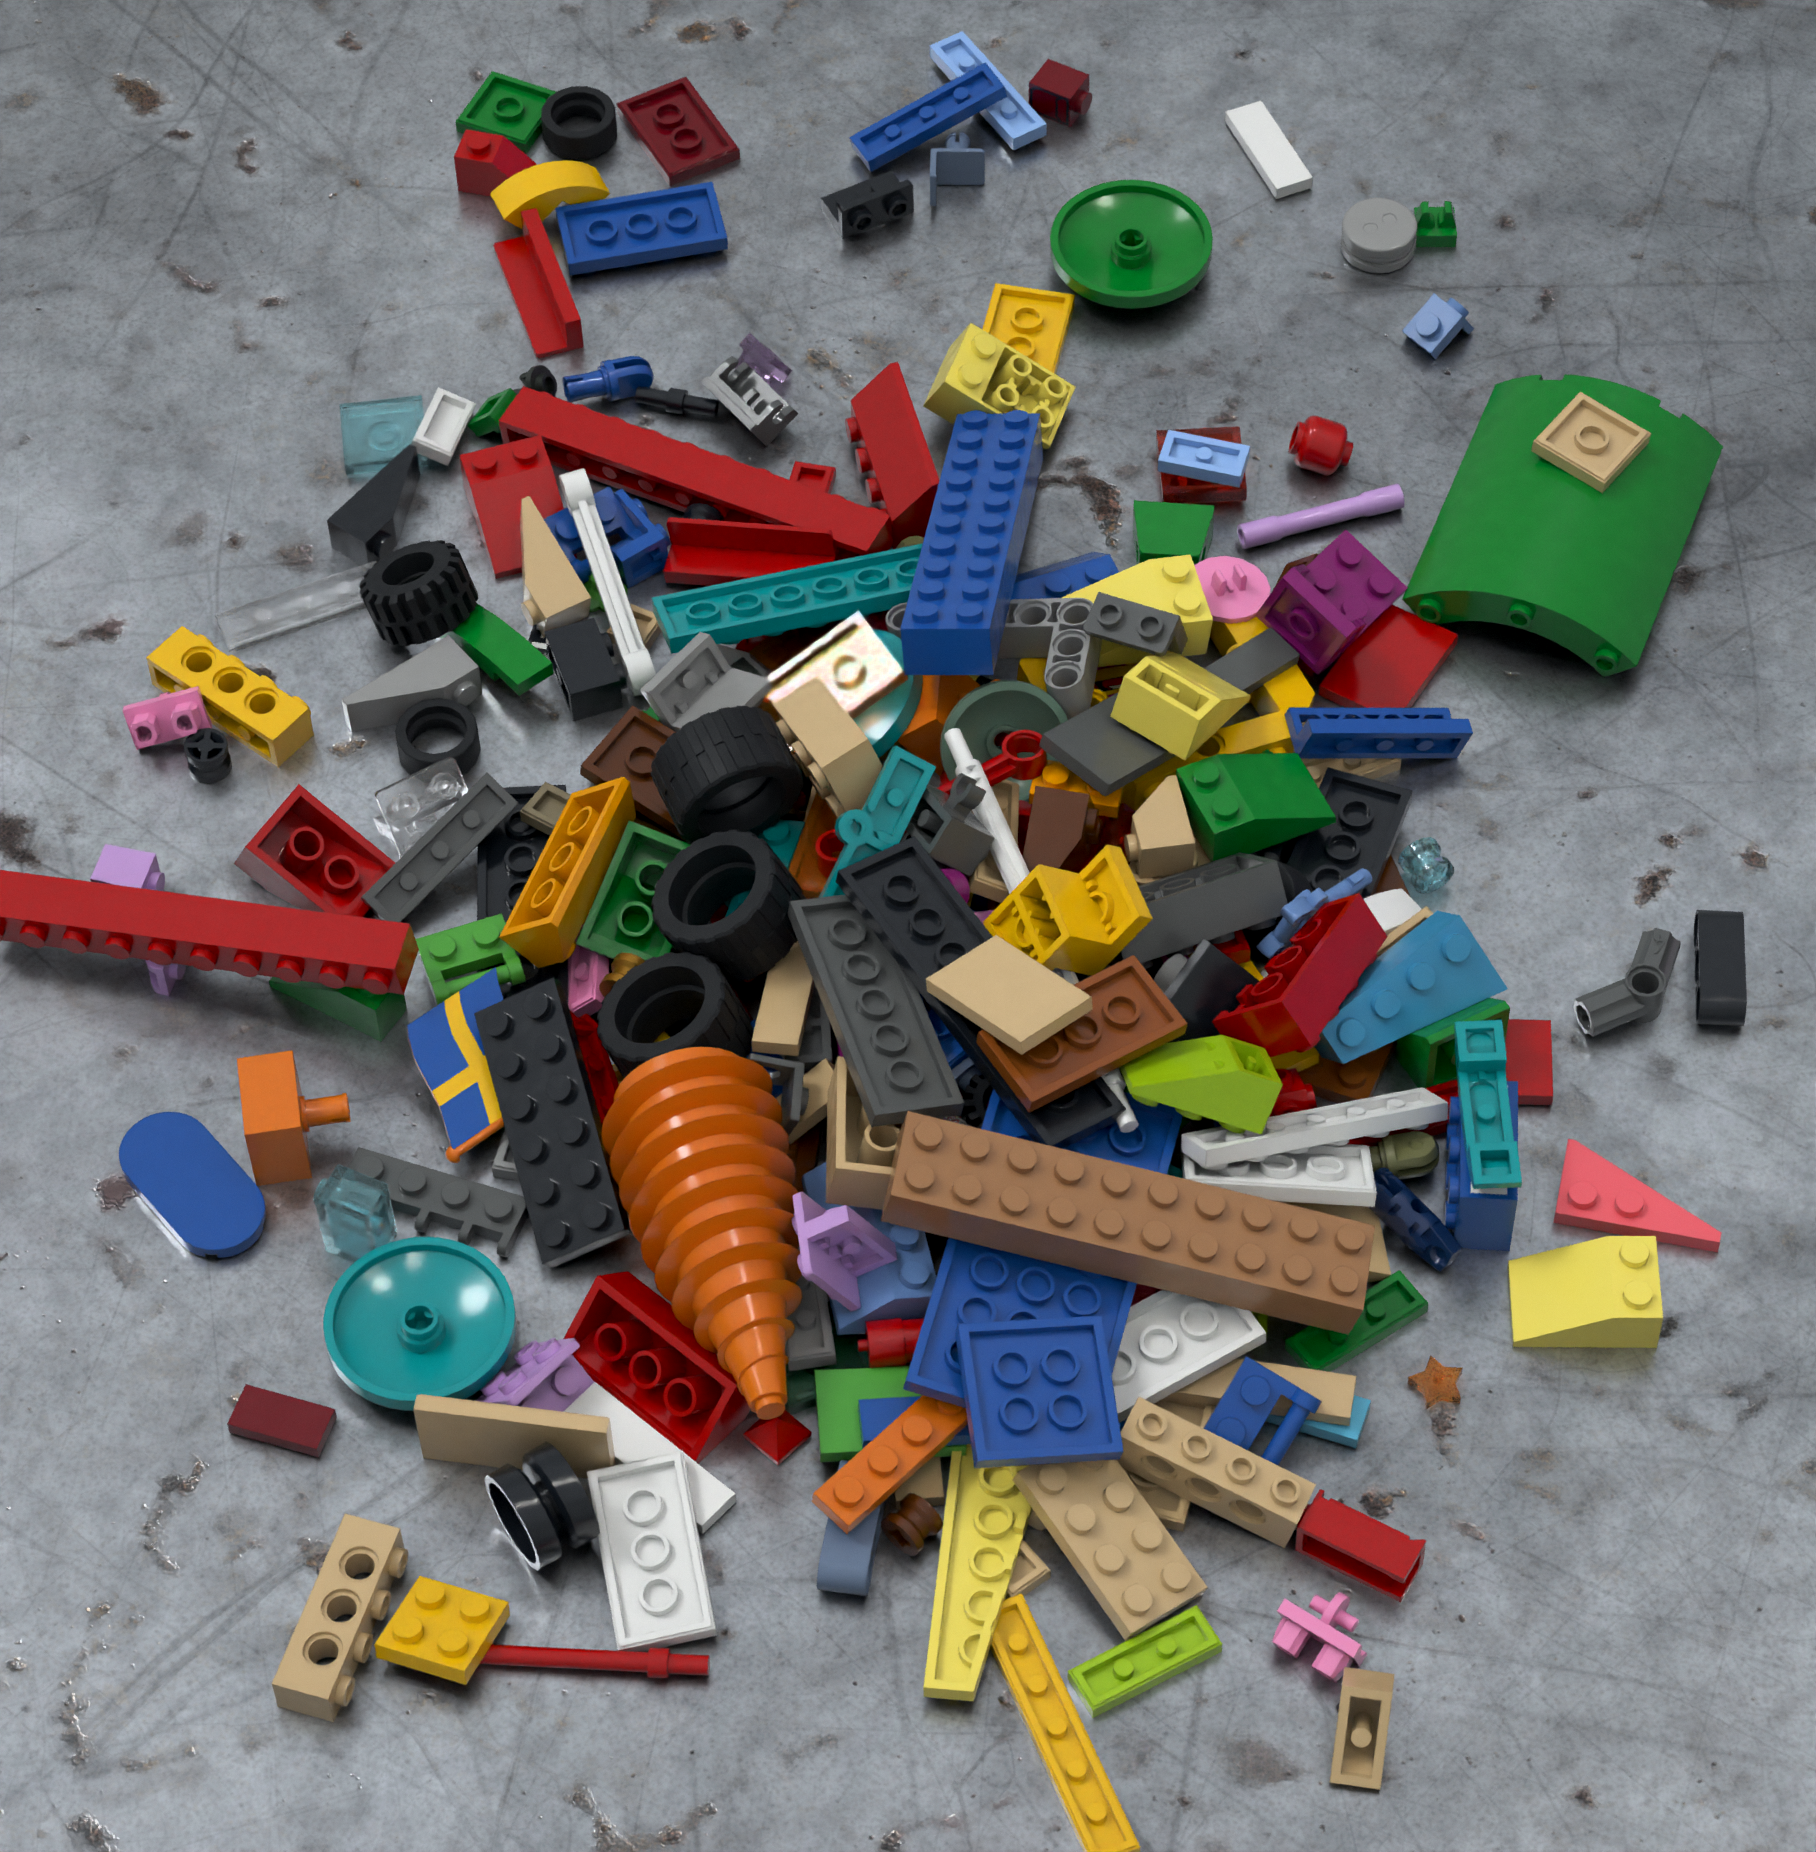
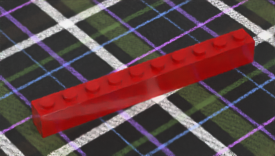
[498,386,894,560]
[0,870,419,995]

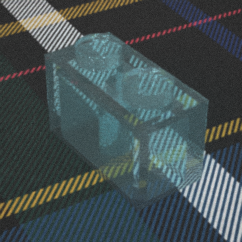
[313,1164,397,1262]

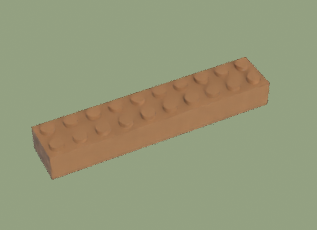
[881,1111,1375,1335]

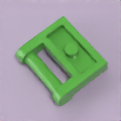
[416,913,526,1005]

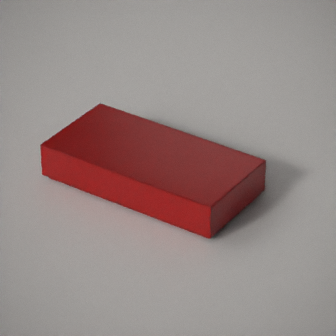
[1505,1019,1553,1105]

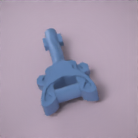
[1256,868,1372,959]

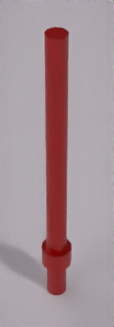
[480,1644,710,1679]

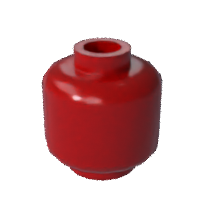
[1288,415,1353,476]

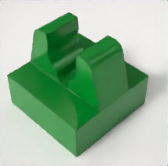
[1413,201,1457,248]

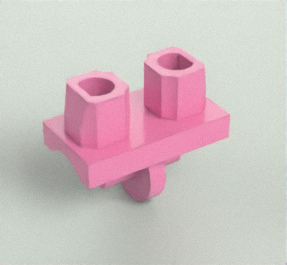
[122,686,212,750]
[1272,1592,1367,1683]

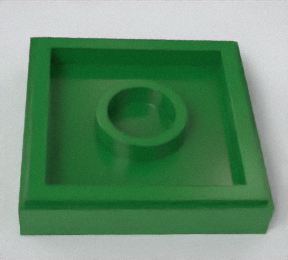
[455,71,556,154]

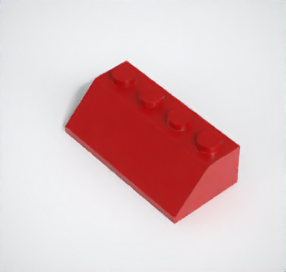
[845,362,939,549]
[563,1271,750,1464]

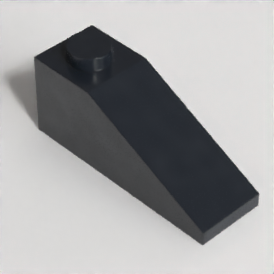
[327,444,420,570]

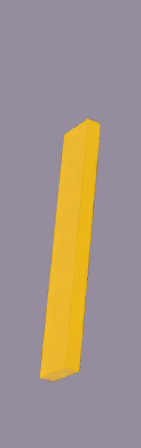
[990,1593,1140,1852]

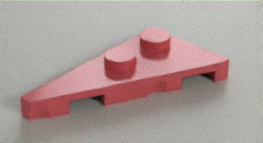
[1554,1139,1721,1252]

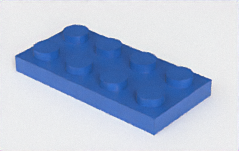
[555,181,728,275]

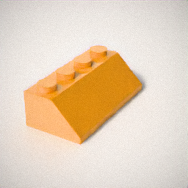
[499,777,636,968]

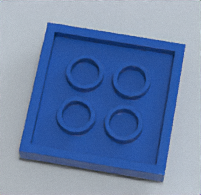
[955,1315,1124,1468]

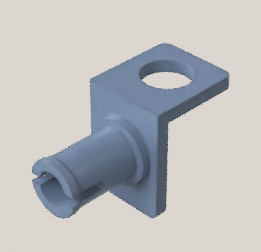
[930,132,985,206]

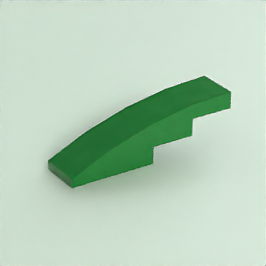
[440,603,554,696]

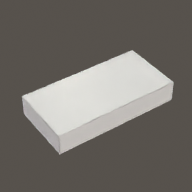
[411,387,477,466]

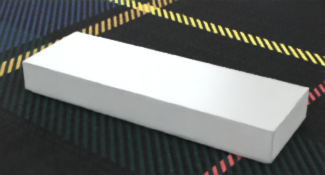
[1225,101,1313,199]

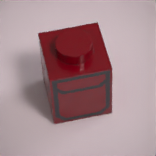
[1029,59,1092,128]

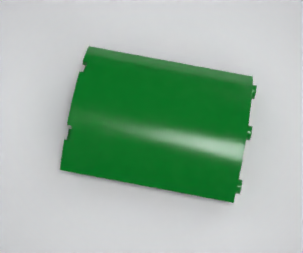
[1402,374,1723,677]

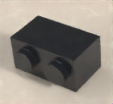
[545,618,627,722]

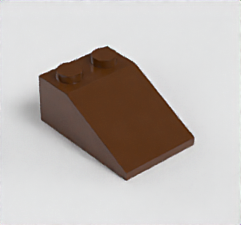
[1023,786,1103,873]

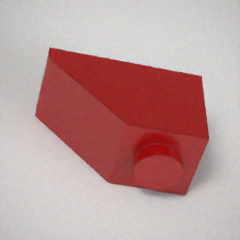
[454,129,538,197]

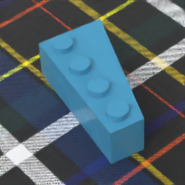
[1314,910,1508,1064]

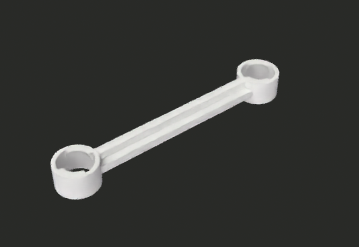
[559,468,656,697]

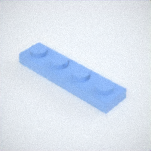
[929,31,1047,150]

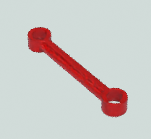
[815,730,1048,878]

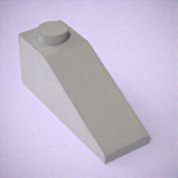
[342,635,483,732]

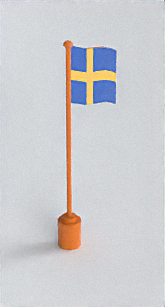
[407,967,766,1163]

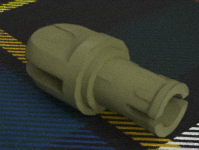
[1369,1131,1439,1180]

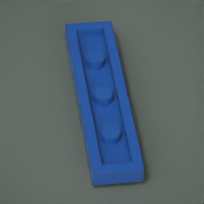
[849,62,1007,172]

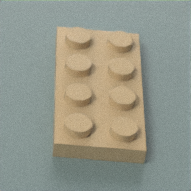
[1013,1460,1208,1641]

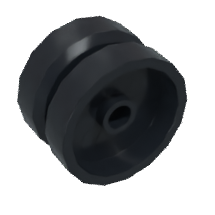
[485,1442,600,1571]

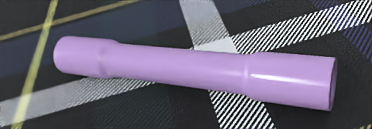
[1237,484,1405,549]

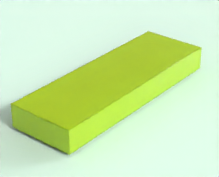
[1067,1605,1222,1718]

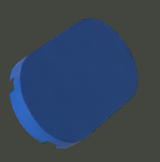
[119,1112,266,1258]

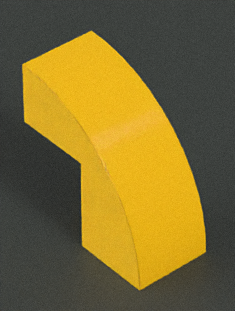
[490,160,610,230]

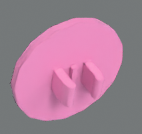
[1194,556,1271,623]

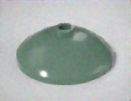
[940,680,1068,801]

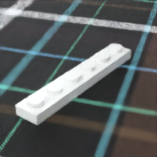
[1181,1087,1448,1170]

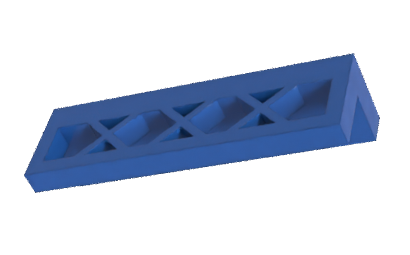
[1285,707,1473,759]

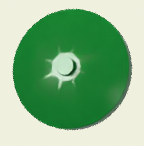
[1050,180,1213,309]

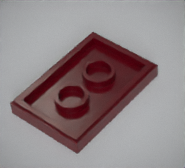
[616,76,740,187]

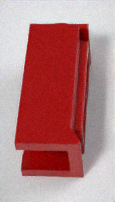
[1295,1489,1426,1603]

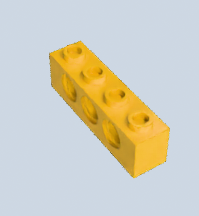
[146,626,314,768]

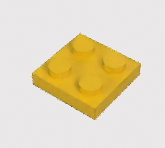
[374,1576,510,1685]

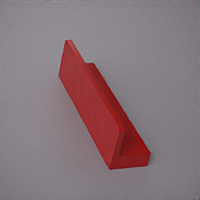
[494,208,584,359]
[663,517,838,586]

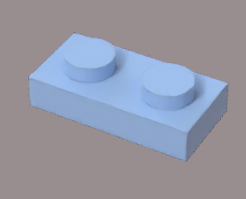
[1158,430,1250,488]

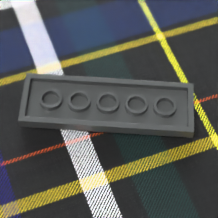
[787,895,964,1127]

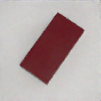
[227,1384,337,1457]

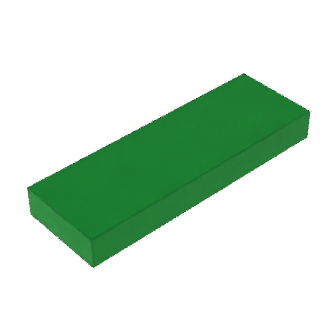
[1285,1270,1429,1372]

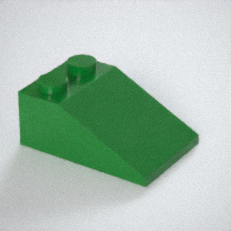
[1176,753,1336,862]
[576,820,691,960]

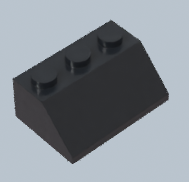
[1164,939,1259,1043]

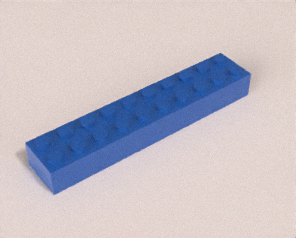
[900,410,1043,675]

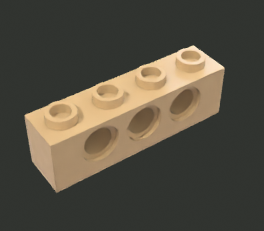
[1117,1397,1316,1548]
[272,1514,409,1722]

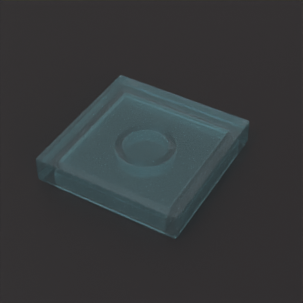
[339,395,429,475]

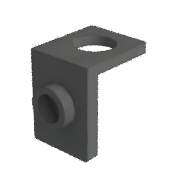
[747,1053,809,1136]

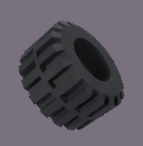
[359,540,478,646]

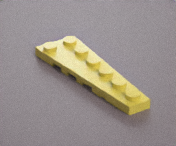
[923,1444,1032,1701]

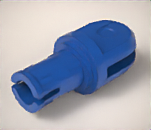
[562,356,654,403]

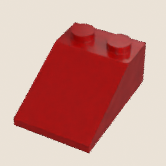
[459,435,577,579]
[234,784,395,917]

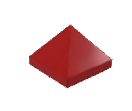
[743,1410,812,1466]

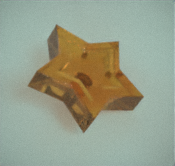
[1408,1355,1463,1409]

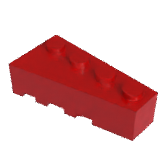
[1212,893,1388,1057]

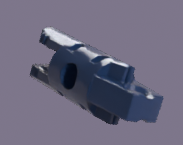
[1369,1167,1462,1272]

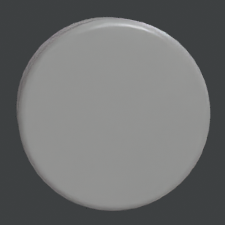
[1341,198,1417,273]

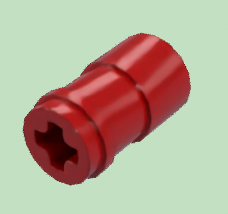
[857,1318,924,1368]

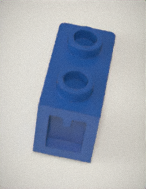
[613,488,671,589]

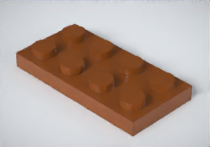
[976,955,1188,1113]

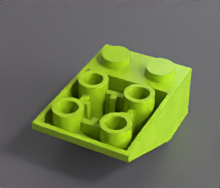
[1119,1035,1283,1134]

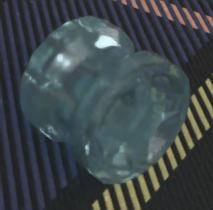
[1398,837,1454,894]

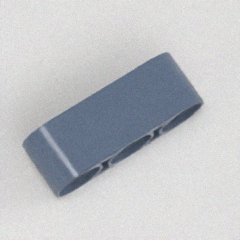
[817,1460,887,1596]

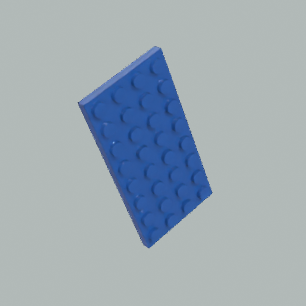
[903,1089,1183,1408]

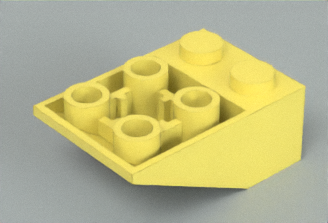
[923,323,1075,449]
[1110,653,1251,761]

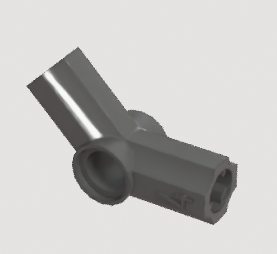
[1573,928,1681,1037]

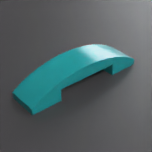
[1454,1020,1522,1189]

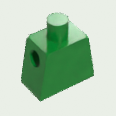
[1133,500,1215,565]

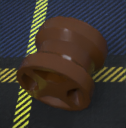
[881,1493,943,1556]

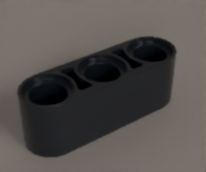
[1693,910,1747,1026]

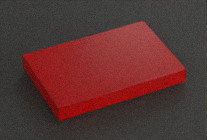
[1318,605,1458,708]

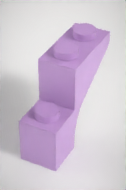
[90,844,186,996]

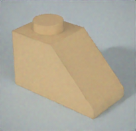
[1124,775,1195,879]
[1330,1667,1395,1790]

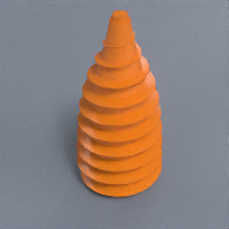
[601,1047,803,1420]

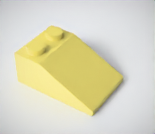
[1061,555,1213,667]
[1507,1236,1663,1348]

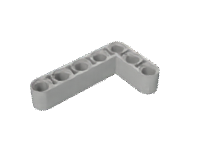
[886,598,1102,720]

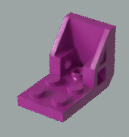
[1255,529,1408,675]

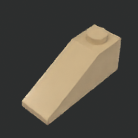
[520,496,591,637]

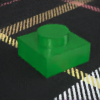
[467,388,517,437]

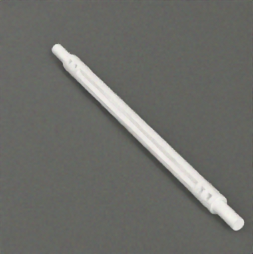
[944,728,1138,1133]

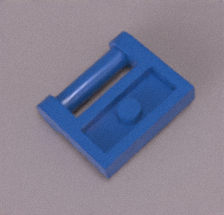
[544,486,643,584]
[1203,1356,1322,1466]

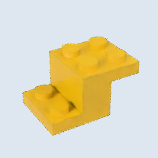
[983,844,1153,976]

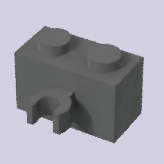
[906,773,995,876]

